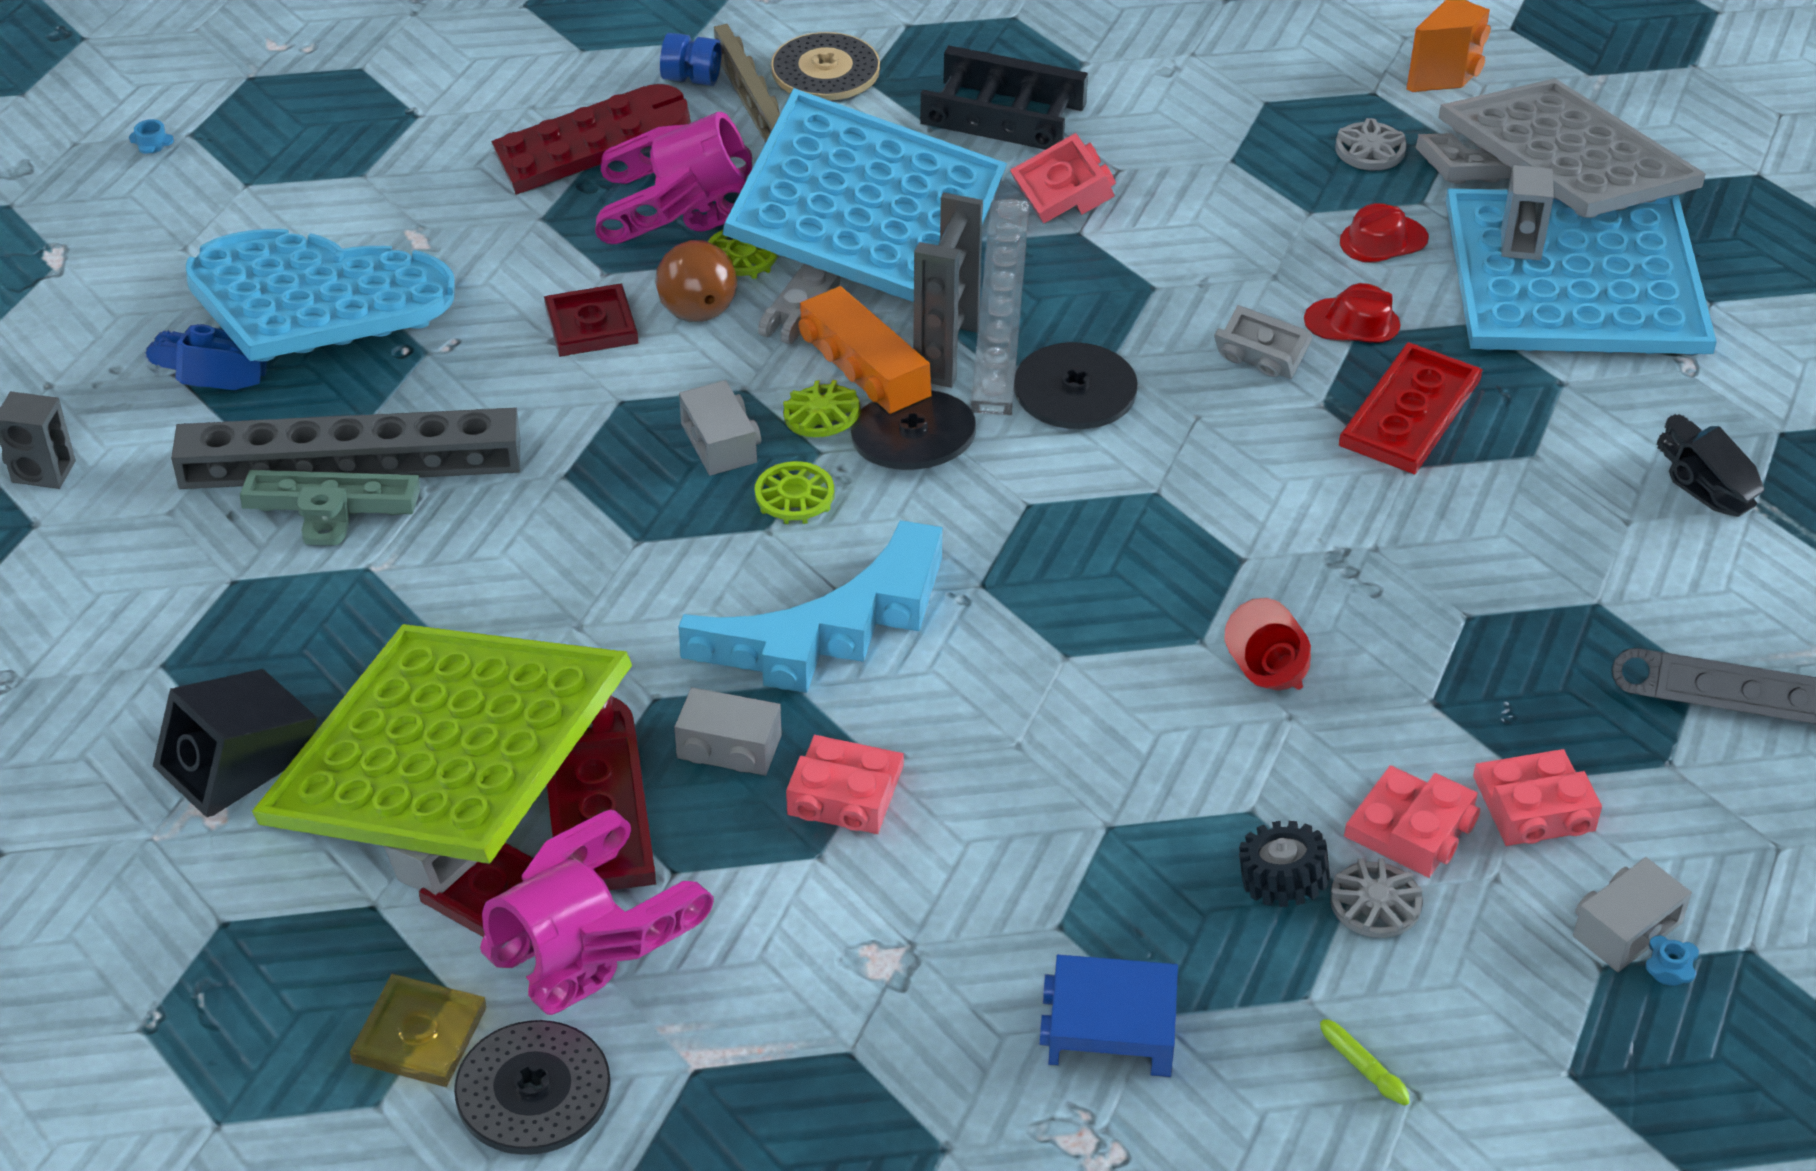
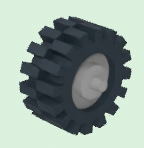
[1239,821,1330,907]

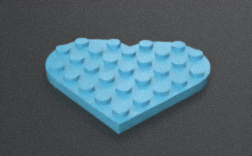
[186,229,455,362]

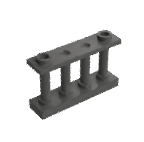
[913,192,983,388]

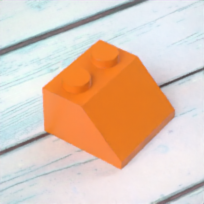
[1406,0,1491,92]

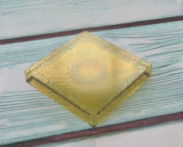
[350,974,487,1088]

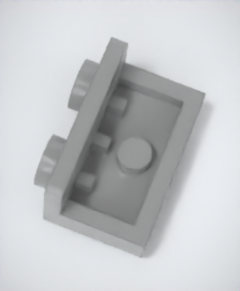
[1214,305,1312,379]

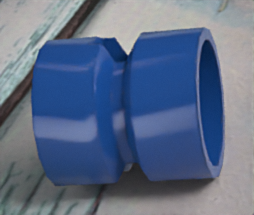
[660,33,722,86]

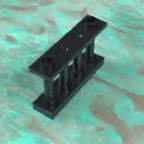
[920,45,1088,150]

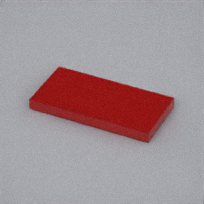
[1338,342,1483,475]

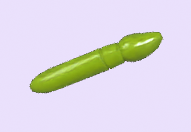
[1320,1019,1410,1106]

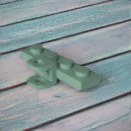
[240,470,420,545]

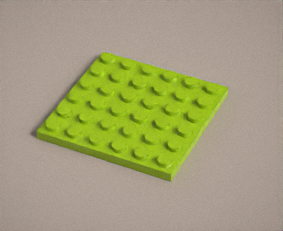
[252,624,632,864]

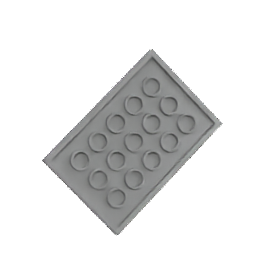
[1438,78,1706,218]

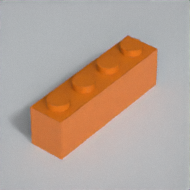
[798,286,931,414]

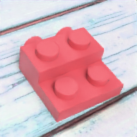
[1010,133,1116,224]
[786,735,904,834]
[1473,749,1602,846]
[1344,765,1480,878]

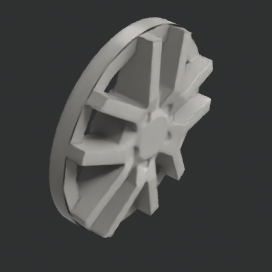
[1330,858,1423,938]

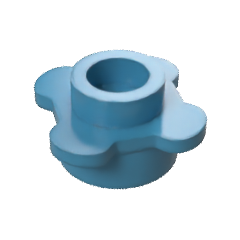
[129,119,174,154]
[1645,935,1699,986]

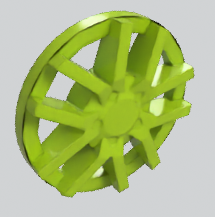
[708,230,779,279]
[783,380,861,437]
[755,461,835,524]

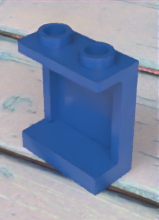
[1039,954,1178,1077]

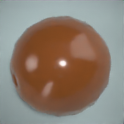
[655,240,738,322]

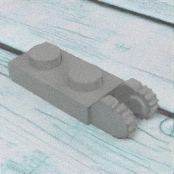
[758,264,840,344]

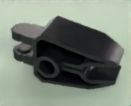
[1656,414,1764,517]

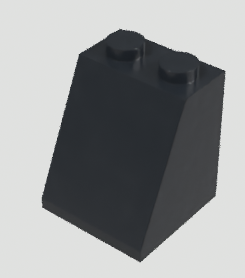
[153,669,318,817]

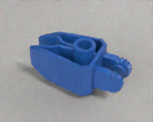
[145,324,267,390]

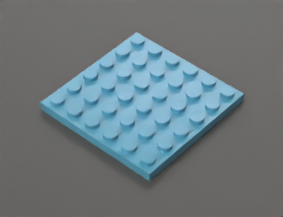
[722,88,1007,302]
[1446,188,1717,355]

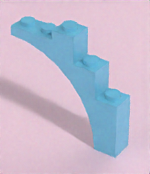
[678,520,943,693]

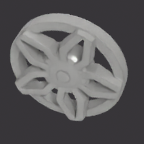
[1335,118,1406,170]

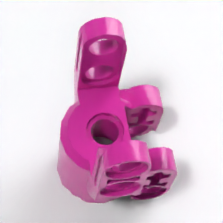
[595,111,753,244]
[480,810,714,1015]

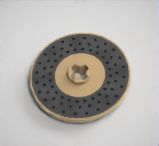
[771,32,880,101]

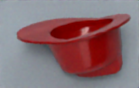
[1340,203,1429,262]
[1304,283,1401,343]
[1224,598,1311,691]

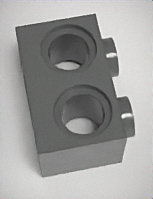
[0,391,76,489]

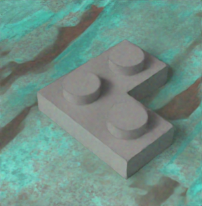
[1416,133,1512,184]

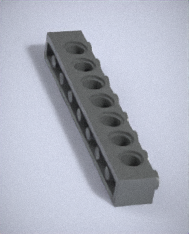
[171,407,521,489]

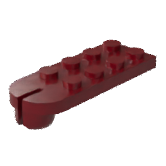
[491,84,691,195]
[547,695,656,891]

